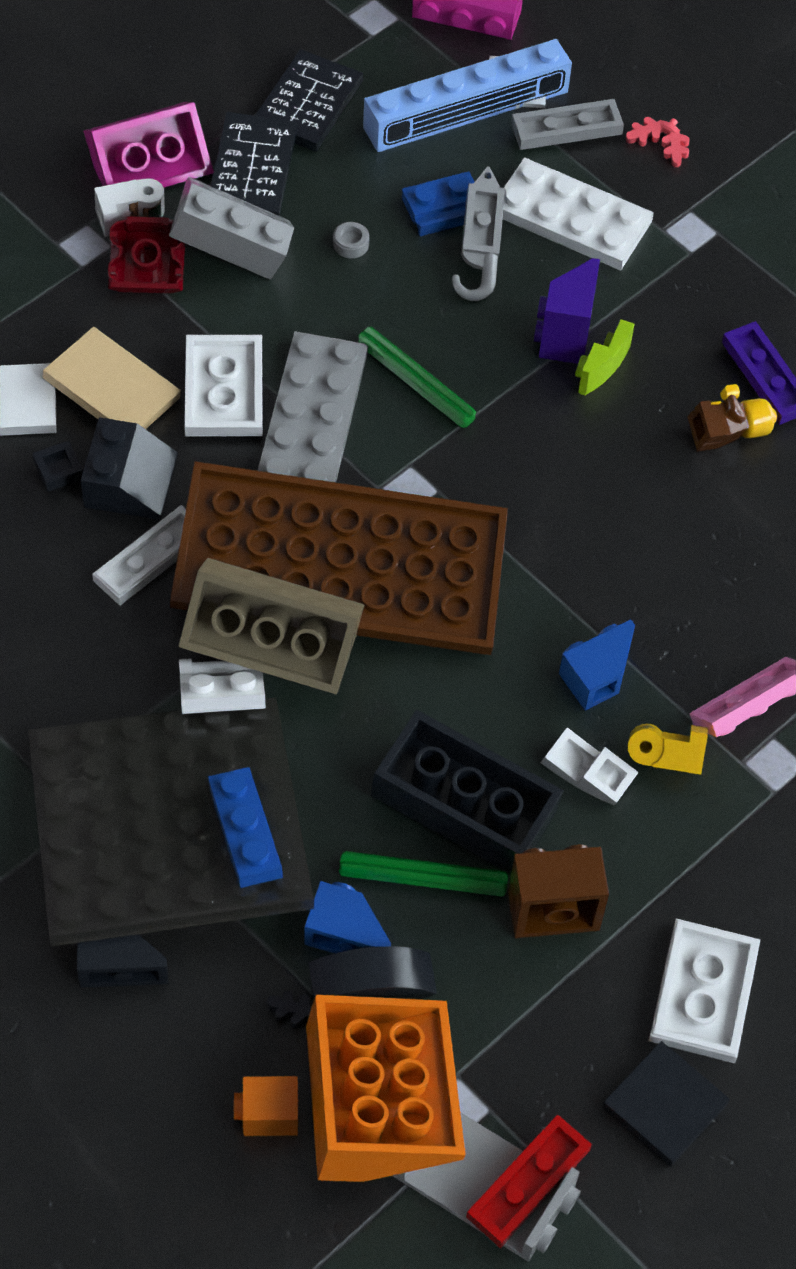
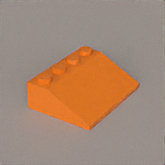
[306,995,466,1182]

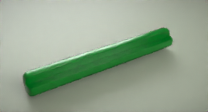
[358,327,476,428]
[339,851,508,896]

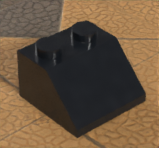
[81,417,178,520]

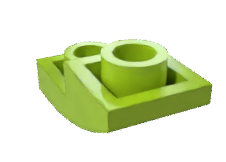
[575,319,635,395]

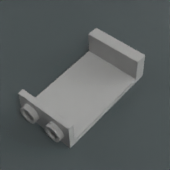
[392,1112,581,1262]

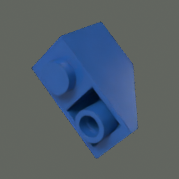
[559,619,635,711]

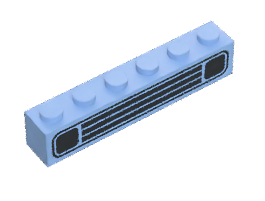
[363,39,572,153]

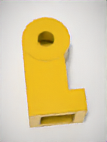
[628,724,708,775]

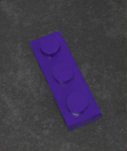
[721,321,796,425]

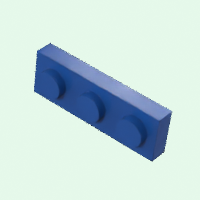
[208,767,283,888]

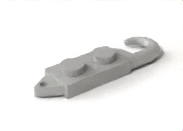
[452,166,505,301]

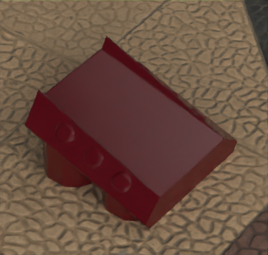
[108,216,185,293]

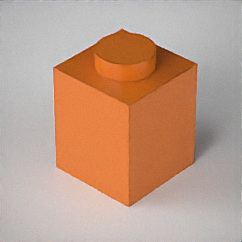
[234,1076,298,1136]

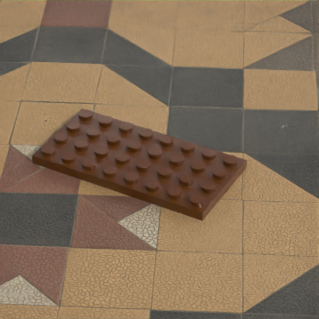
[170,461,508,655]

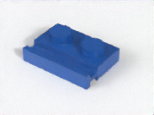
[401,171,474,236]

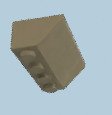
[179,558,364,694]

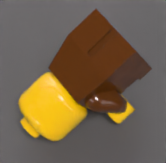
[687,384,777,452]

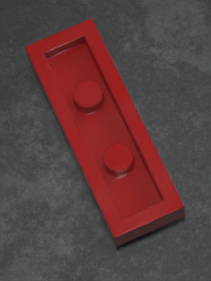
[466,1114,592,1249]

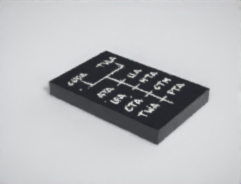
[255,49,363,152]
[211,112,298,216]

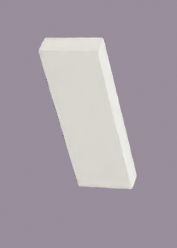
[92,505,186,605]

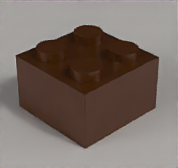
[508,844,609,938]

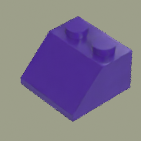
[534,258,600,364]

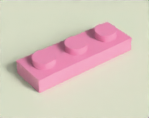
[689,657,796,737]

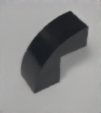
[309,946,437,1000]

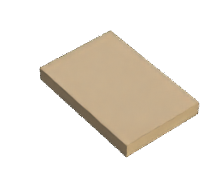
[43,326,181,429]

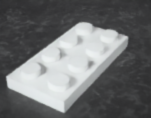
[502,158,654,271]

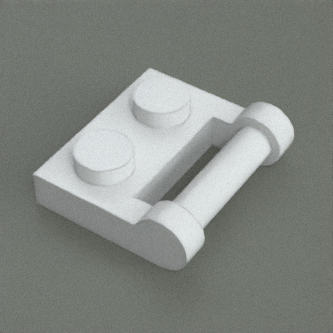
[179,659,266,714]

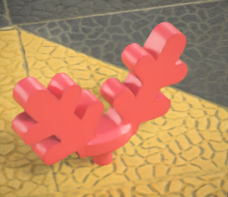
[626,117,690,167]

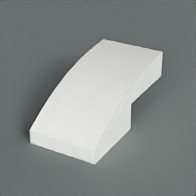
[540,728,638,805]

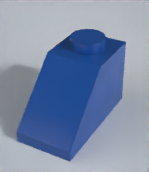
[304,881,391,953]

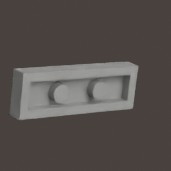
[511,99,624,150]

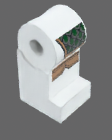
[94,179,165,237]

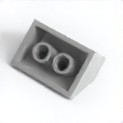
[169,177,294,280]

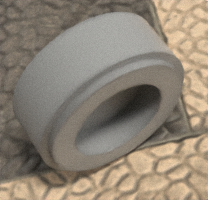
[333,222,369,258]

